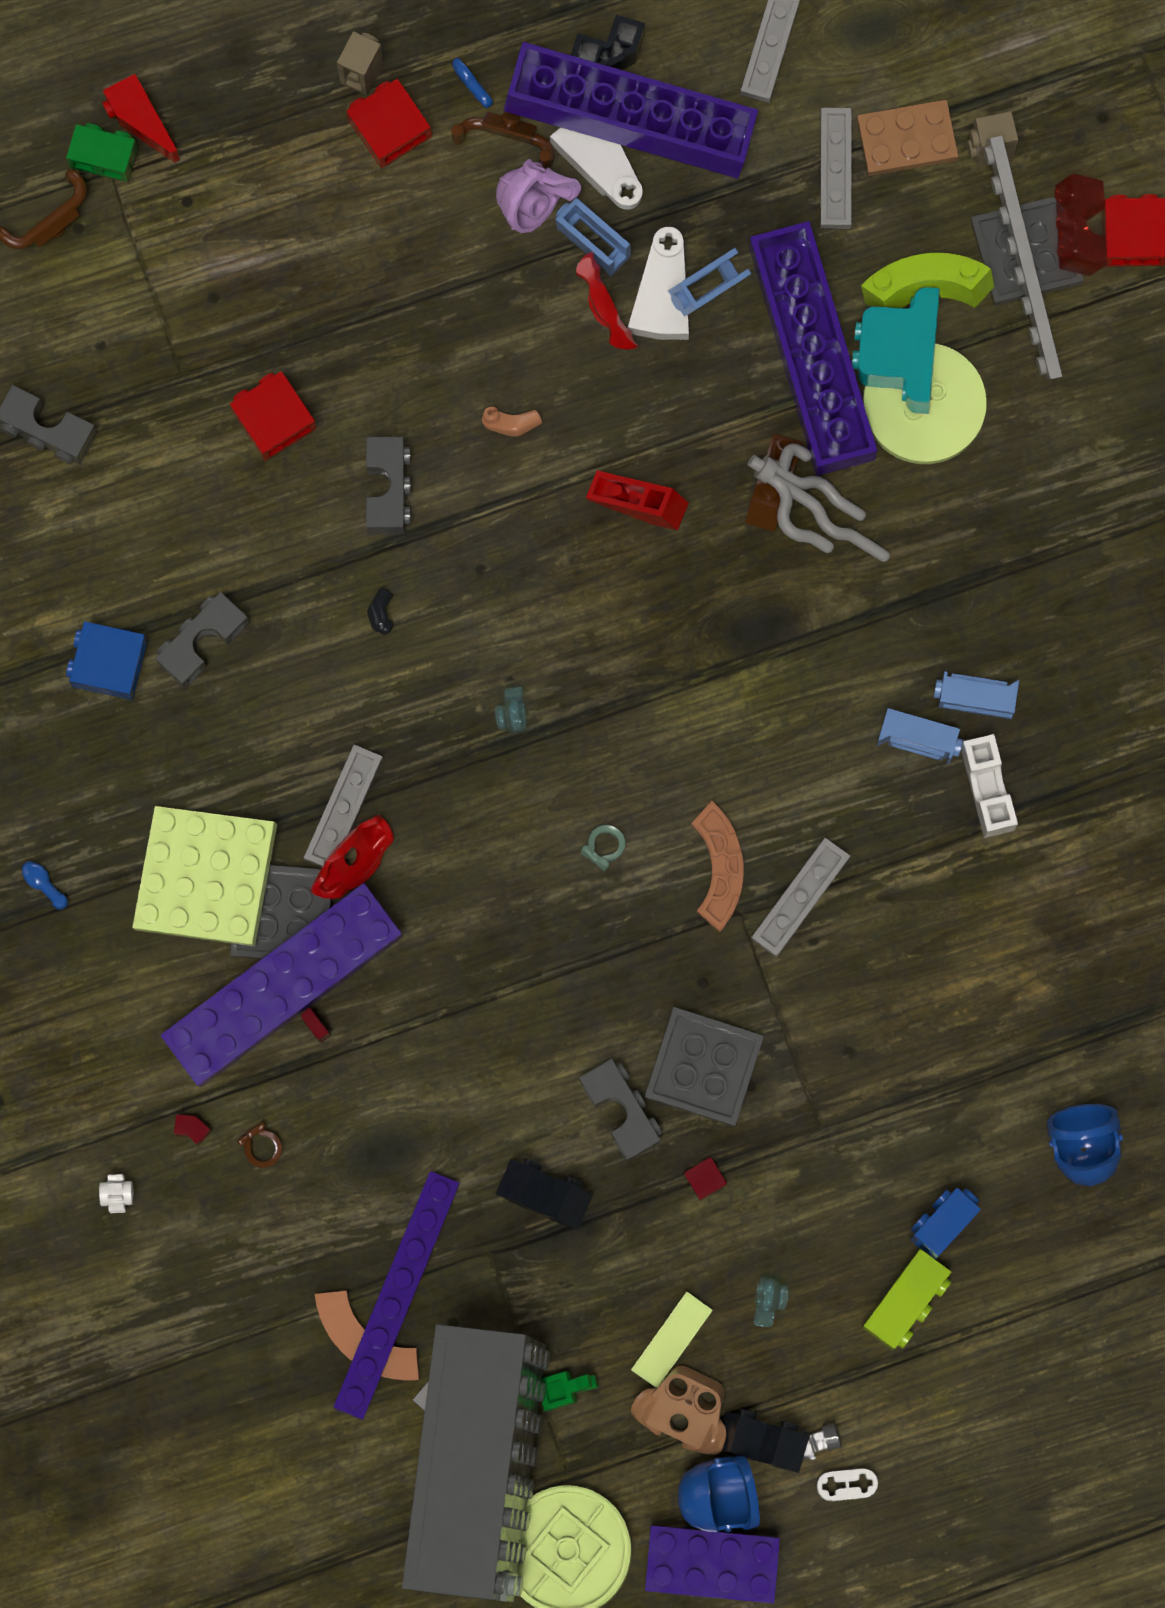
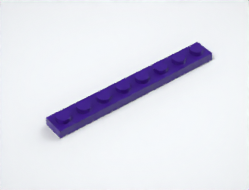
[333,1171,460,1421]

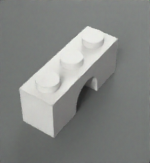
[961,734,1018,838]

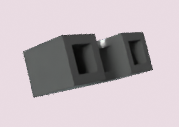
[0,385,97,465]
[366,437,411,535]
[155,592,250,690]
[579,1059,662,1163]

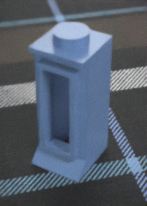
[555,198,631,277]
[668,248,751,316]
[933,671,1019,719]
[877,708,963,764]

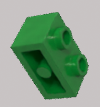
[66,123,138,182]

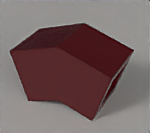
[174,1114,212,1146]

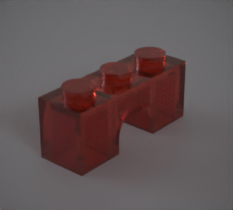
[1055,173,1107,276]

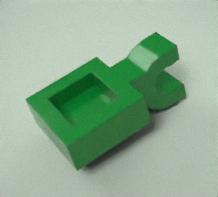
[541,1371,599,1412]

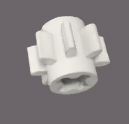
[99,1174,134,1213]

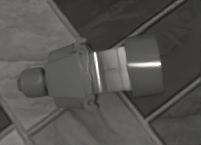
[800,1423,842,1460]

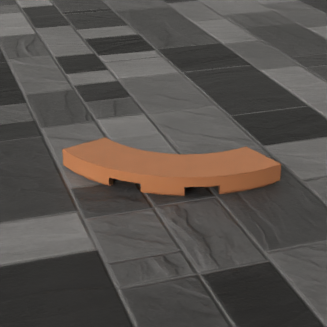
[691,801,744,933]
[315,1291,419,1381]

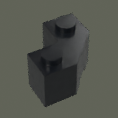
[571,14,645,70]
[496,1158,593,1230]
[721,1409,810,1473]

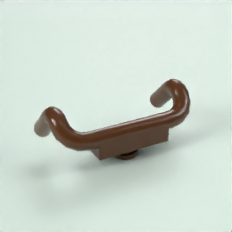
[451,112,555,169]
[0,169,87,249]

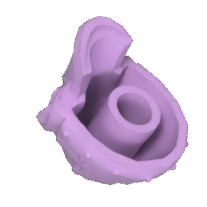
[496,159,581,233]

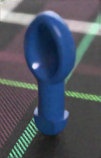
[452,57,493,108]
[22,861,68,910]

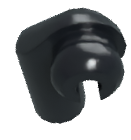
[367,588,393,635]

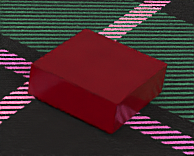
[301,1008,331,1043]
[683,1157,727,1201]

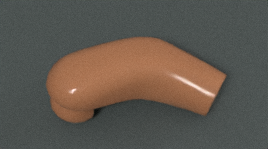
[482,407,542,437]

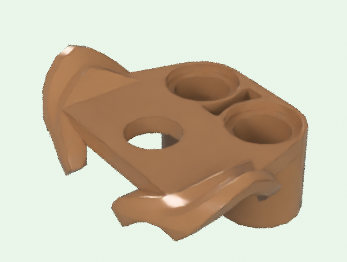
[631,1366,726,1455]

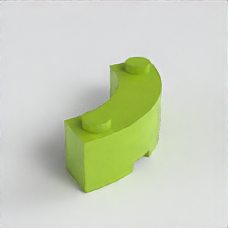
[861,253,994,308]

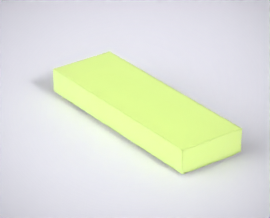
[631,1292,713,1389]

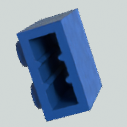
[66,621,148,701]
[910,1188,981,1259]

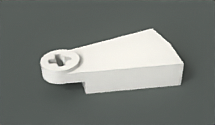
[550,128,643,209]
[628,227,689,340]

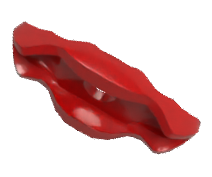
[576,251,639,350]
[310,815,394,899]

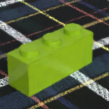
[862,1249,951,1351]

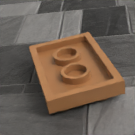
[857,100,958,176]

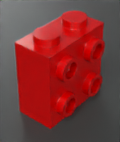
[346,79,432,169]
[1102,194,1165,267]
[230,371,317,461]

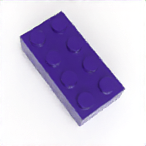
[645,1526,780,1604]

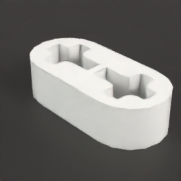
[816,1469,878,1501]

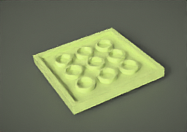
[132,806,277,947]

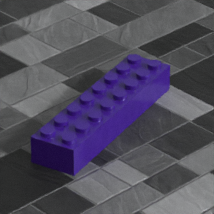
[503,42,758,179]
[749,221,877,476]
[160,883,404,1087]

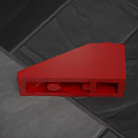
[102,74,180,163]
[586,470,689,531]

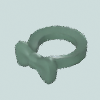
[581,825,625,871]

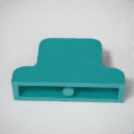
[852,287,939,414]

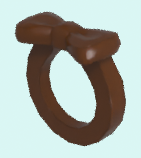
[237,1122,282,1168]

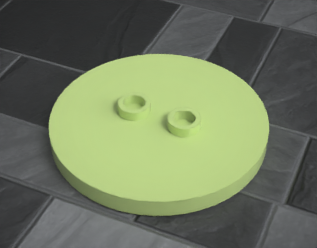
[863,344,986,464]
[518,1485,632,1608]

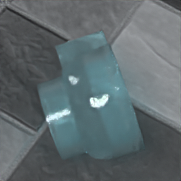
[495,687,527,733]
[754,1277,788,1328]

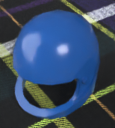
[1046,1104,1123,1187]
[677,1456,760,1532]

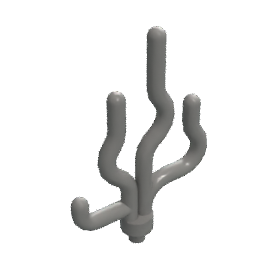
[747,444,890,562]

